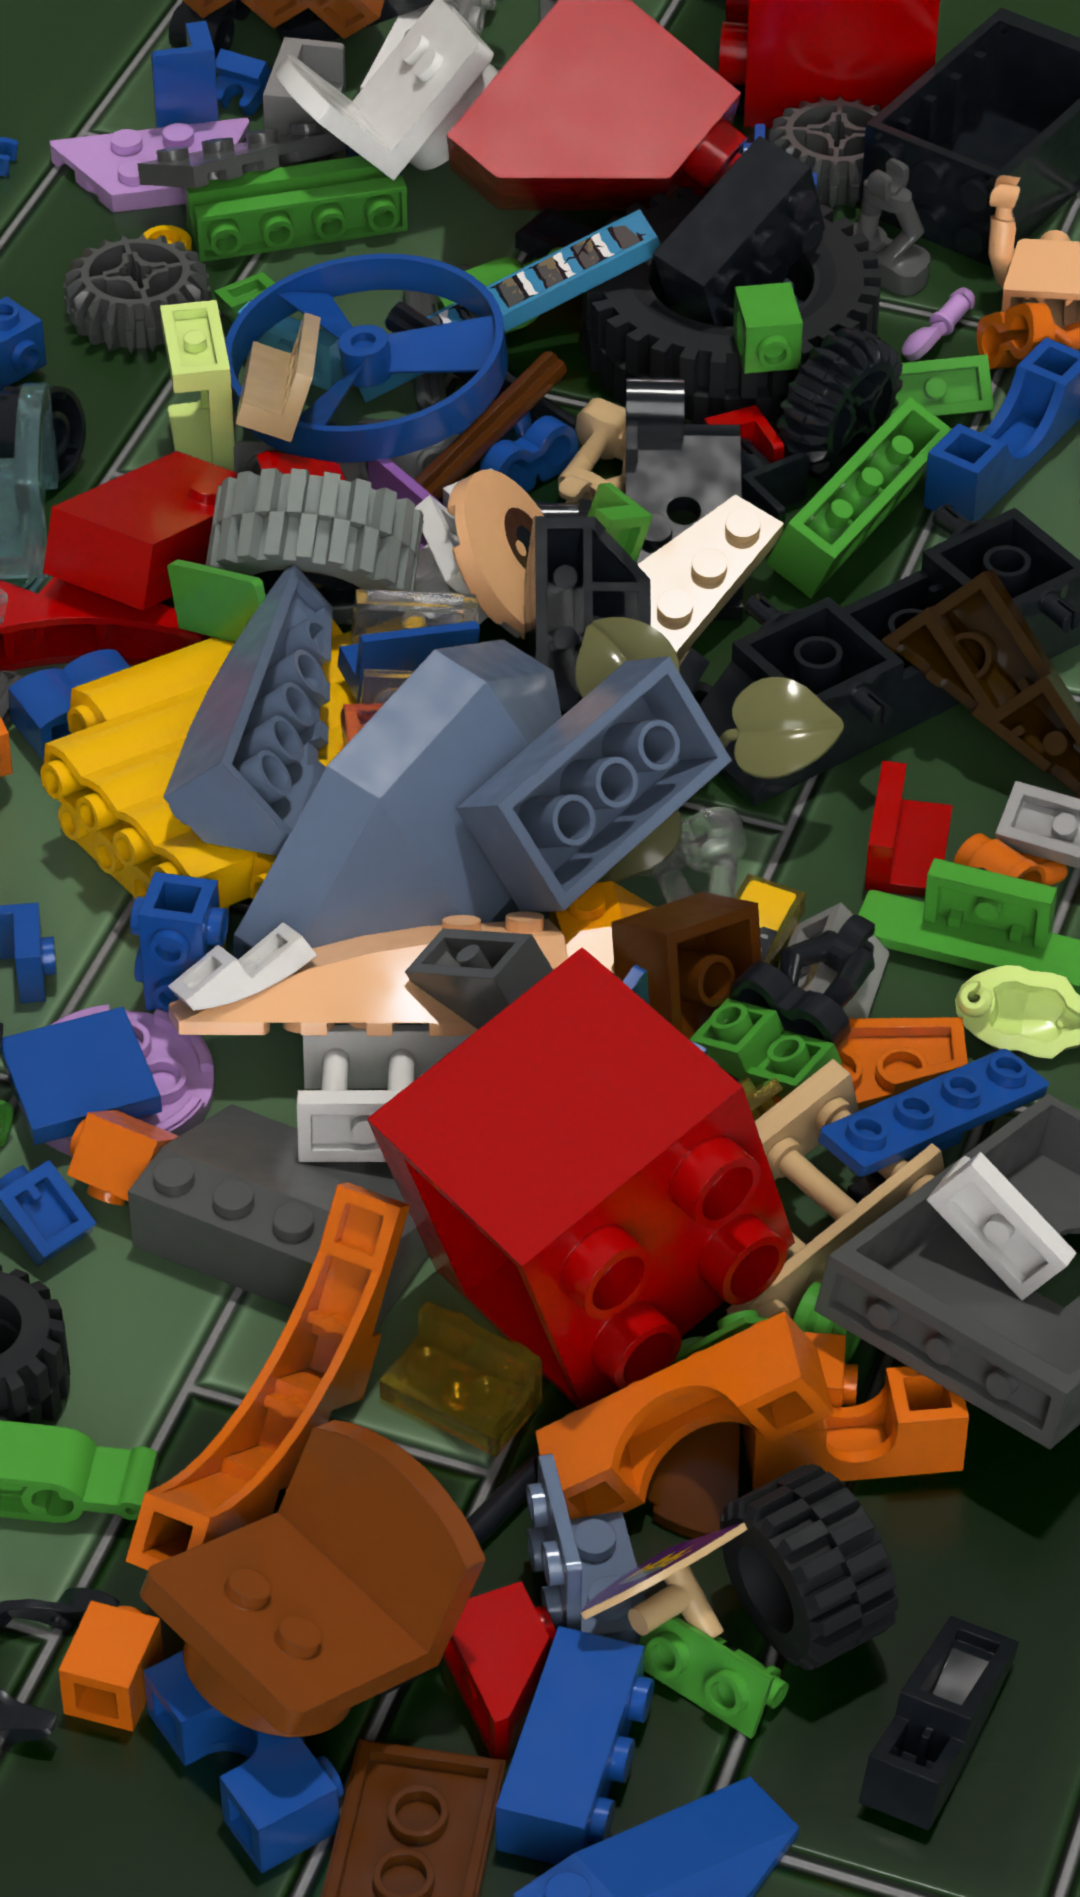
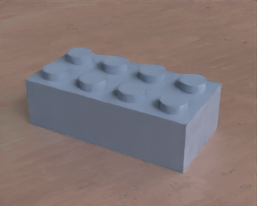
[456,656,732,912]

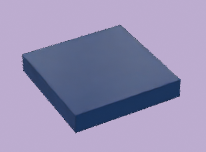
[0,1006,162,1146]

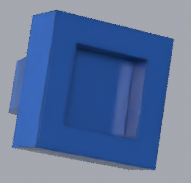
[215,48,272,116]

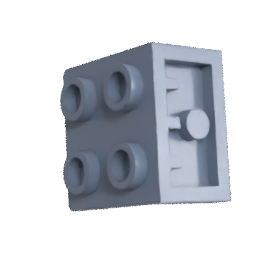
[526,1453,646,1644]

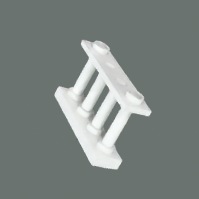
[297,1025,471,1162]

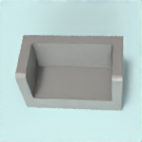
[263,37,346,135]

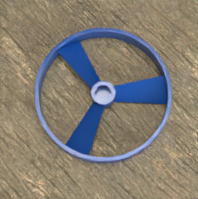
[225,253,508,463]

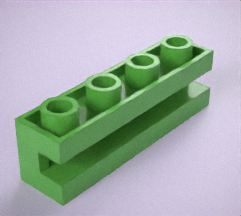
[184,155,408,262]

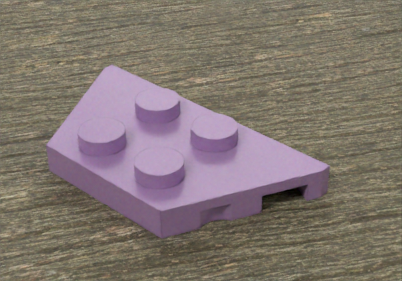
[50,117,250,213]

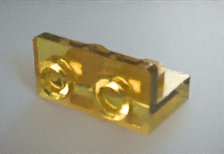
[379,1301,542,1458]

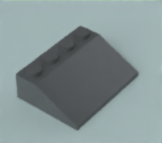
[128,1104,429,1331]

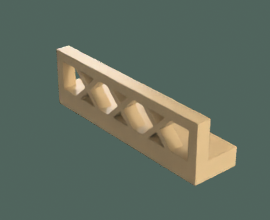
[235,312,321,442]

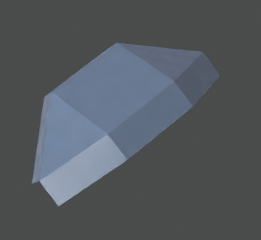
[233,639,562,960]

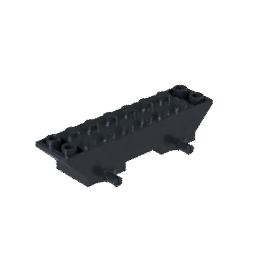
[699,504,1080,806]

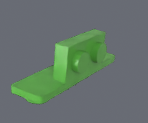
[858,858,1080,995]

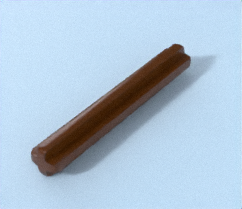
[414,351,567,500]

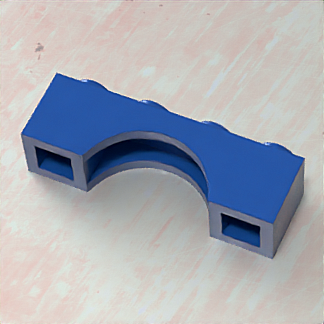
[924,337,1080,522]

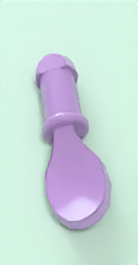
[901,287,975,362]

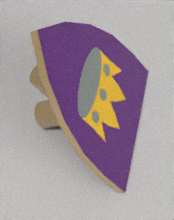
[581,1522,748,1638]

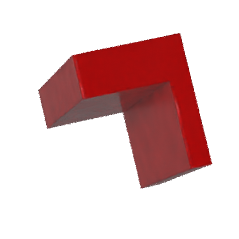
[865,761,953,897]

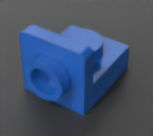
[0,1160,97,1267]

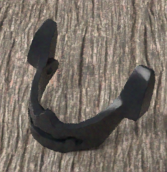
[0,1587,120,1744]

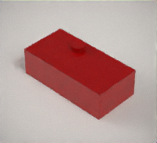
[43,451,238,611]

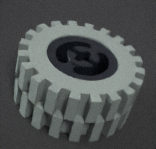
[206,468,424,624]

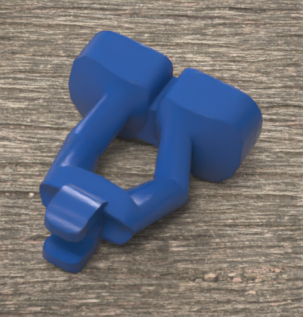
[457,412,578,492]

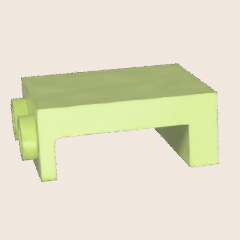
[160,300,235,472]

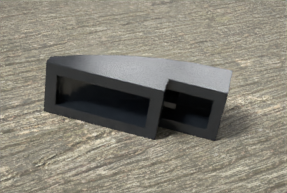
[858,1616,1019,1831]

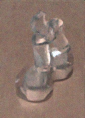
[640,807,748,903]

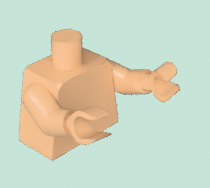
[988,175,1080,330]

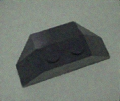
[524,516,651,716]

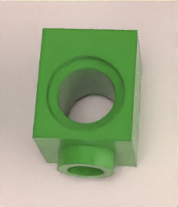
[733,282,803,374]

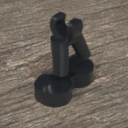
[730,914,875,1053]

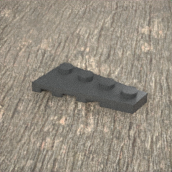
[137,120,345,188]

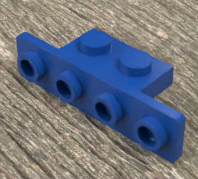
[818,1049,1049,1179]

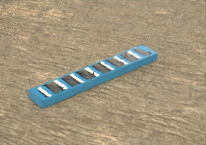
[358,209,661,403]

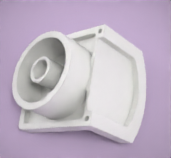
[274,0,498,181]

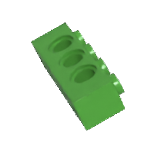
[766,397,952,598]

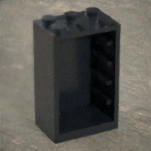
[860,8,1080,267]

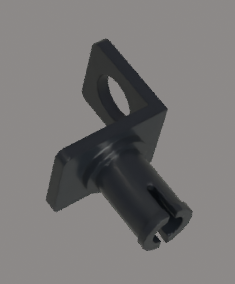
[741,439,809,552]

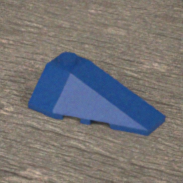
[513,1776,799,1897]

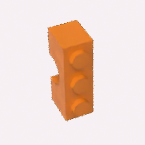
[742,1366,969,1489]

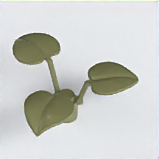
[576,617,844,884]

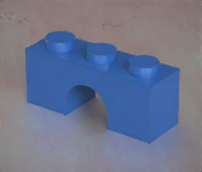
[144,1651,344,1874]

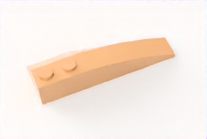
[168,911,568,1036]

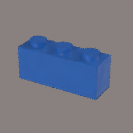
[496,1626,654,1865]

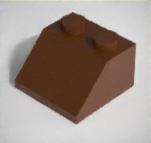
[611,892,762,1039]

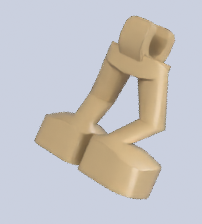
[558,398,626,504]

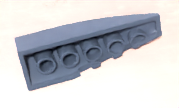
[163,564,333,856]

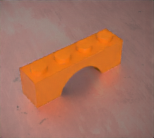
[535,1311,834,1519]

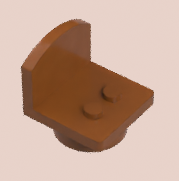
[140,1420,486,1737]

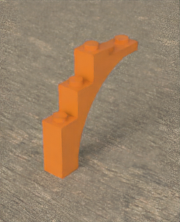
[126,1182,410,1570]

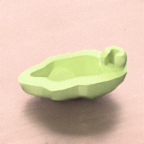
[955,965,1080,1059]

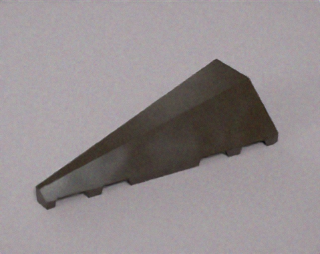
[882,570,1080,799]

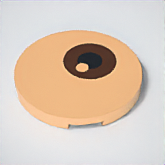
[447,469,544,640]

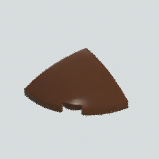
[645,1422,740,1539]

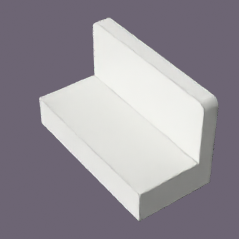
[926,1152,1076,1300]

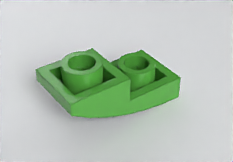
[689,998,842,1099]

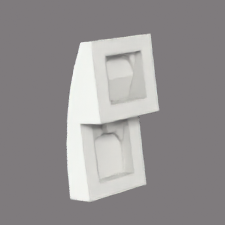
[168,922,317,1011]

